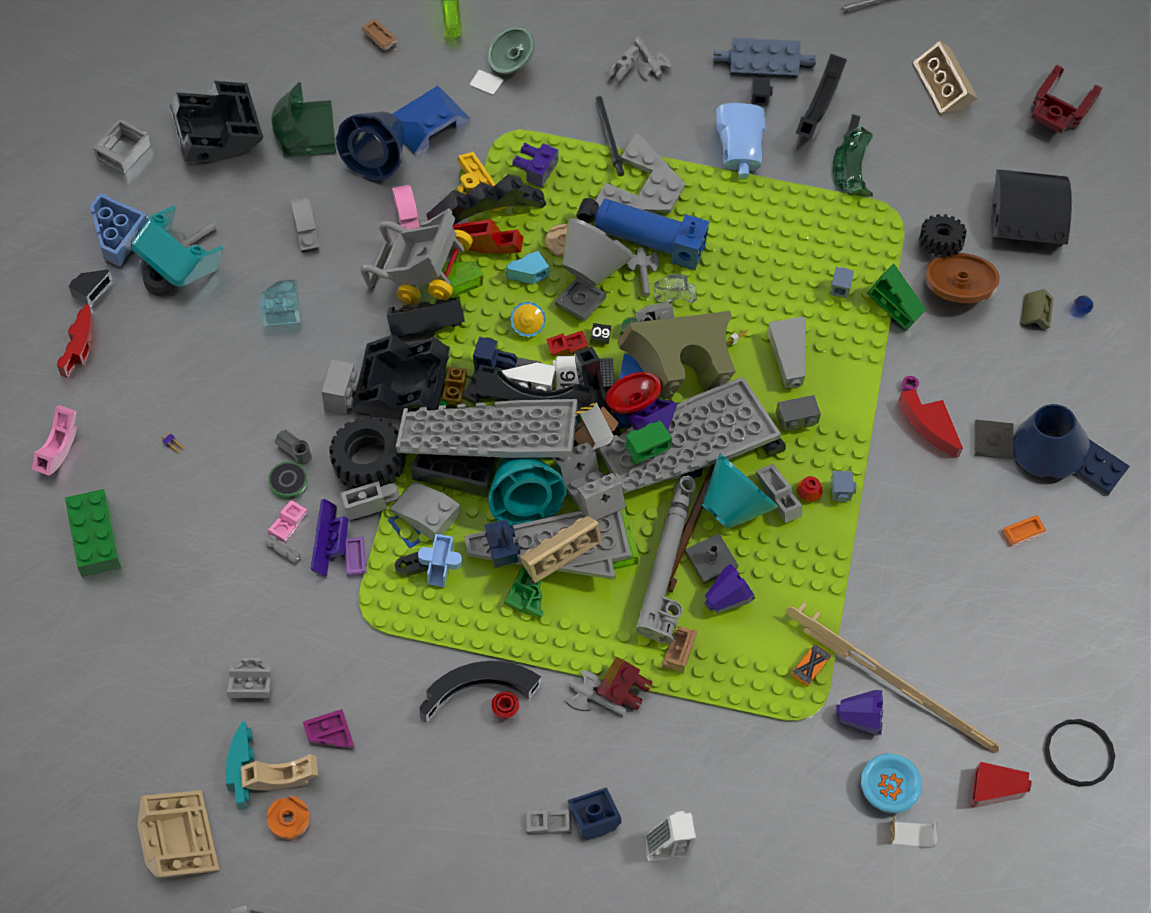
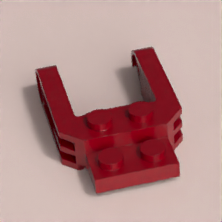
[1031,65,1103,134]

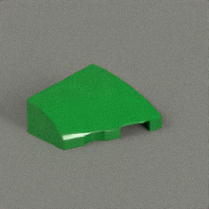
[504,567,543,618]

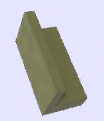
[1021,289,1054,330]

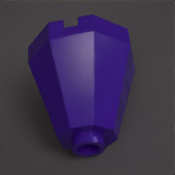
[704,564,756,613]
[836,690,883,735]

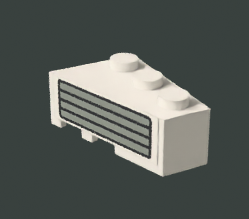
[644,811,696,862]

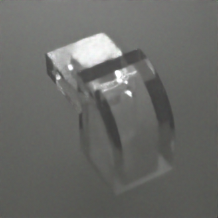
[654,274,697,304]

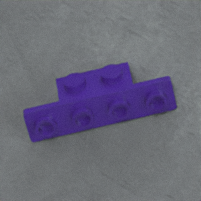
[310,499,349,577]

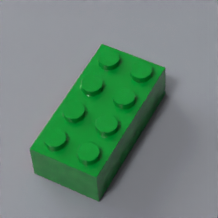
[65,489,121,577]

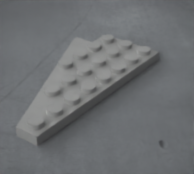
[465,510,631,580]

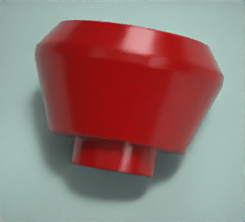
[796,476,823,502]
[491,692,519,719]

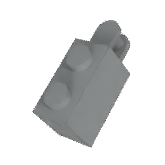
[341,481,399,520]

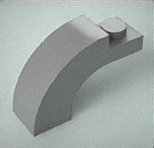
[290,196,319,251]

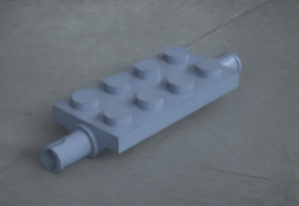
[713,38,816,76]

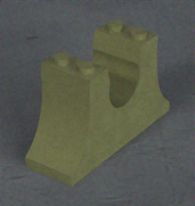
[617,311,736,400]

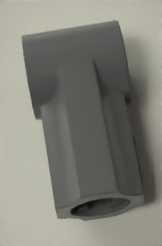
[275,429,312,464]

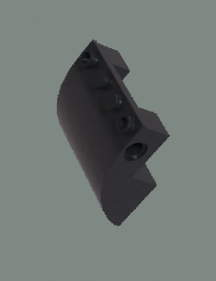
[169,81,264,162]
[992,169,1072,245]
[352,335,450,419]

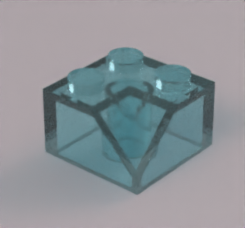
[260,280,301,326]

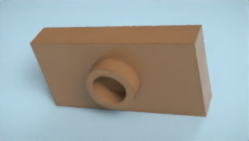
[362,19,397,51]

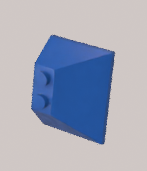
[392,86,470,155]

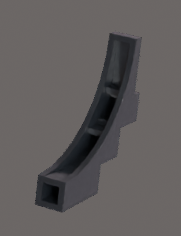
[426,174,547,225]

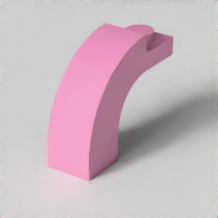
[32,405,77,475]

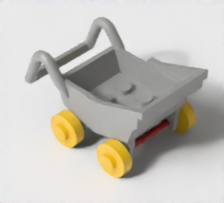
[360,208,473,305]

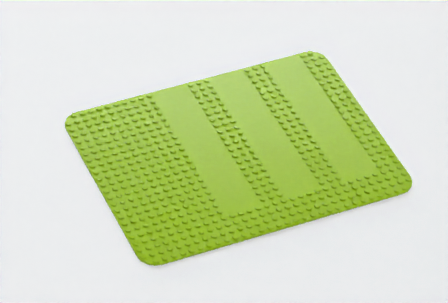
[358,129,905,722]

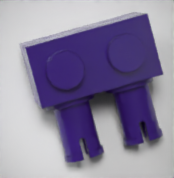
[512,143,559,188]

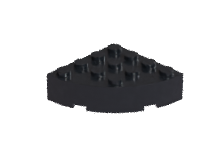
[411,454,499,497]

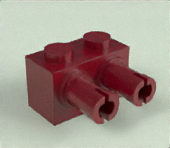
[596,656,652,710]

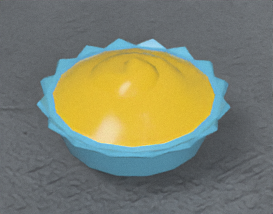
[510,301,546,337]

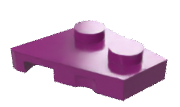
[303,709,354,749]

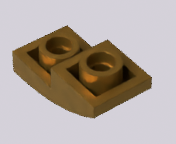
[442,367,467,406]

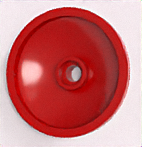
[606,372,661,414]

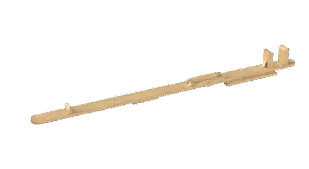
[786,602,1000,753]

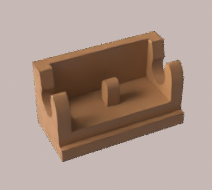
[662,626,697,674]

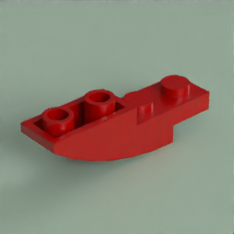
[57,304,94,377]

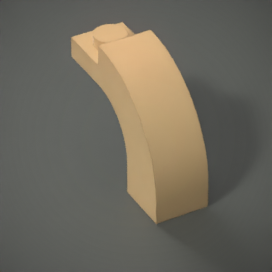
[241,754,318,791]

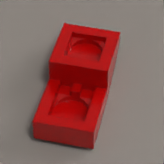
[546,330,588,356]

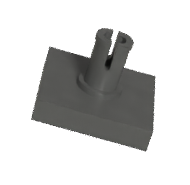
[684,534,739,585]

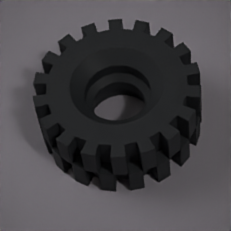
[919,214,967,258]

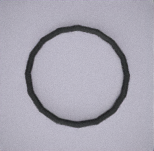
[1045,719,1115,786]

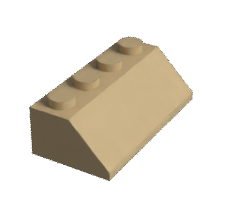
[913,41,978,115]
[520,516,602,583]

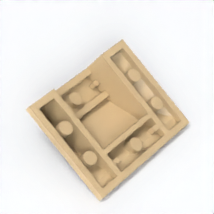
[138,790,220,878]

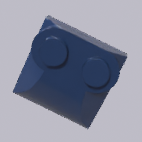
[567,787,622,839]

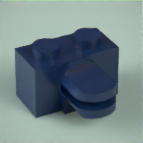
[473,337,518,372]
[484,519,521,568]

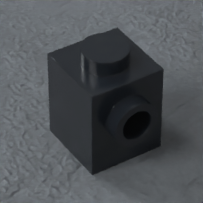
[751,78,773,106]

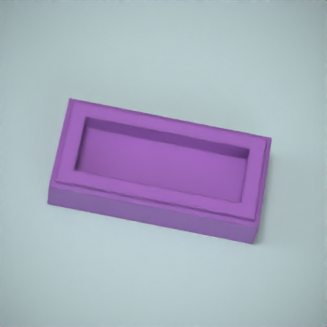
[345,537,367,577]

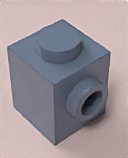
[829,267,854,298]
[830,471,856,502]

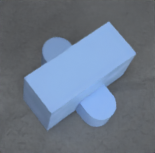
[418,534,462,587]

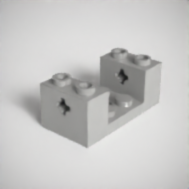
[553,442,626,520]

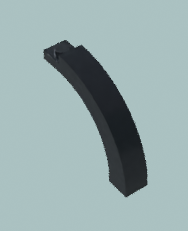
[795,54,847,139]
[574,346,621,437]
[419,661,541,723]

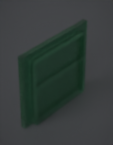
[279,100,336,157]

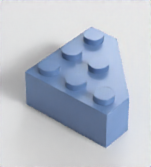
[90,193,148,266]

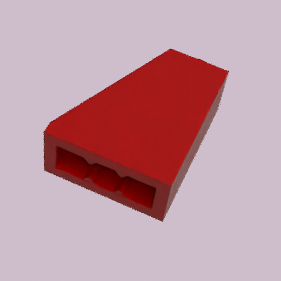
[971,762,1032,808]

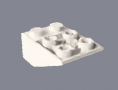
[502,363,556,391]

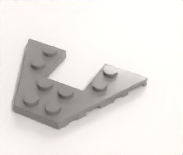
[595,132,685,214]

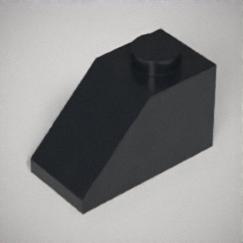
[69,269,113,306]

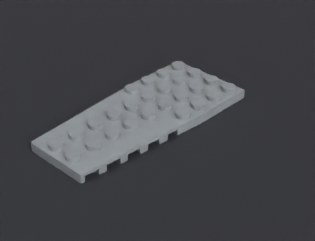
[597,377,781,493]
[396,399,578,458]

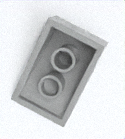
[390,481,460,541]

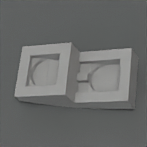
[526,809,572,834]

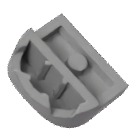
[227,657,271,698]

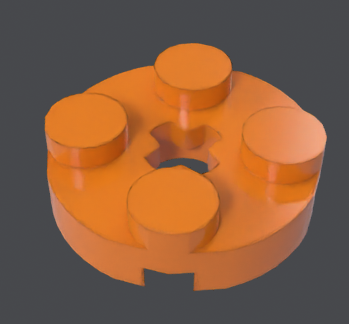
[267,796,310,841]

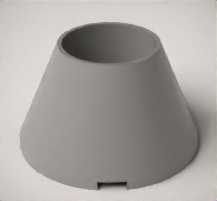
[562,218,633,286]

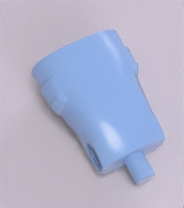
[715,103,766,179]

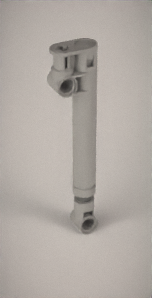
[635,476,696,644]

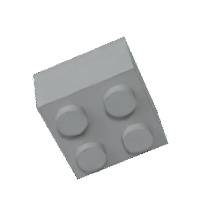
[321,360,358,415]

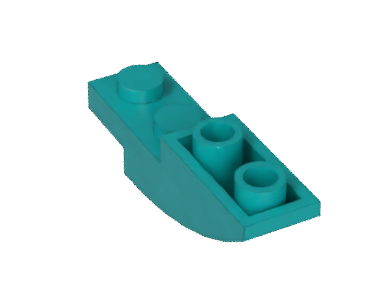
[225,721,255,810]

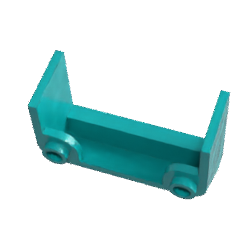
[131,206,223,287]

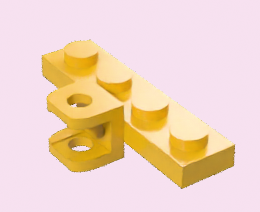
[457,152,507,213]

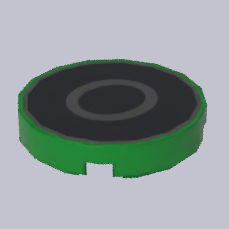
[268,462,307,499]

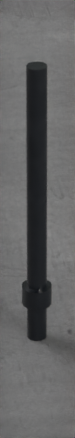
[596,96,624,177]

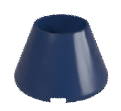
[336,112,404,180]
[1012,404,1090,479]

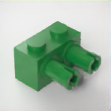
[625,421,672,465]

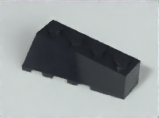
[387,296,465,338]

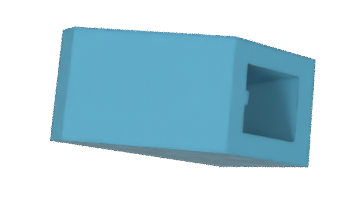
[506,251,549,284]

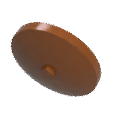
[926,253,1000,303]

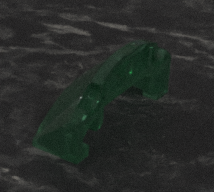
[271,82,311,153]
[833,126,873,197]

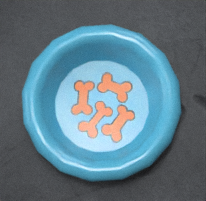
[861,753,922,813]

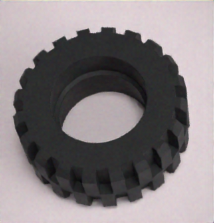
[329,416,406,490]

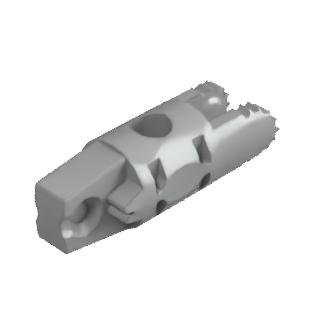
[606,46,639,81]

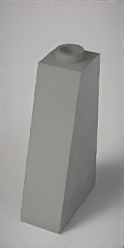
[767,316,806,389]

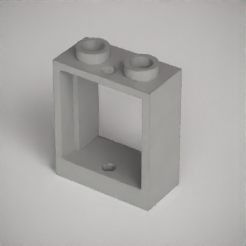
[93,119,151,174]

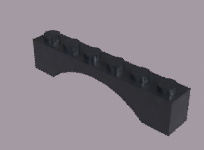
[474,365,593,416]

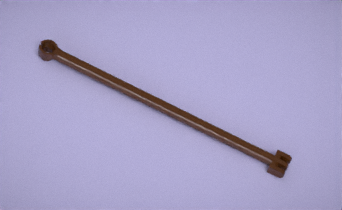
[669,464,715,593]

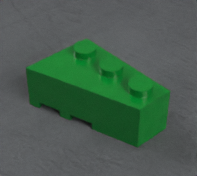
[867,263,927,330]

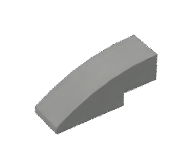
[756,464,802,523]

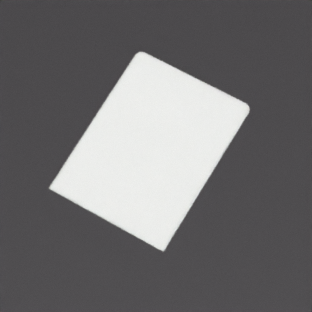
[469,70,503,95]

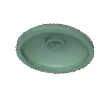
[488,26,535,74]

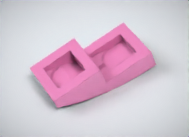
[268,500,307,543]

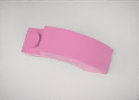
[391,185,419,230]

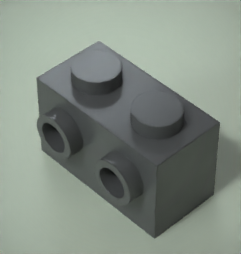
[776,395,821,431]

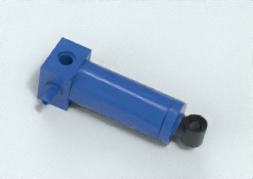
[576,198,710,270]

